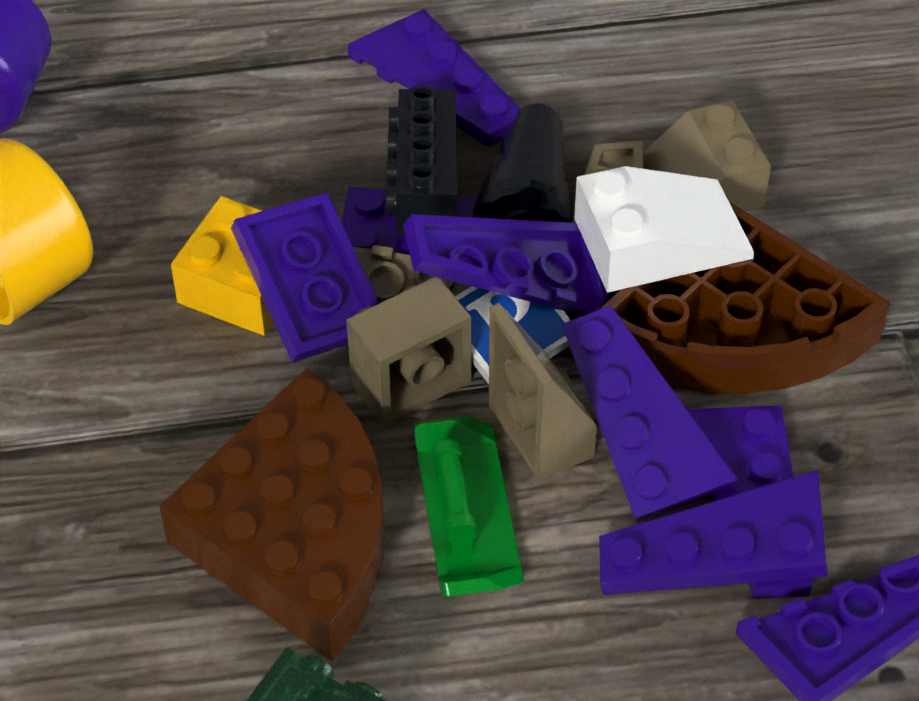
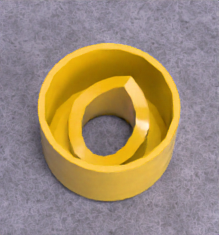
[0,138,93,325]

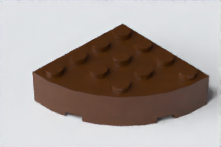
[599,201,889,394]
[160,368,384,661]

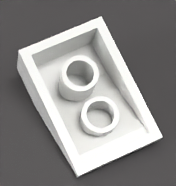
[574,166,754,293]

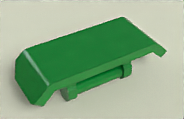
[413,415,524,597]

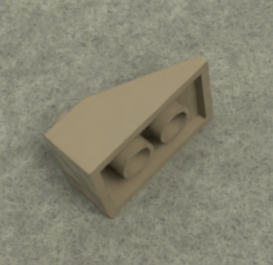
[489,303,600,481]

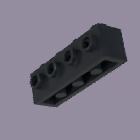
[386,86,457,236]

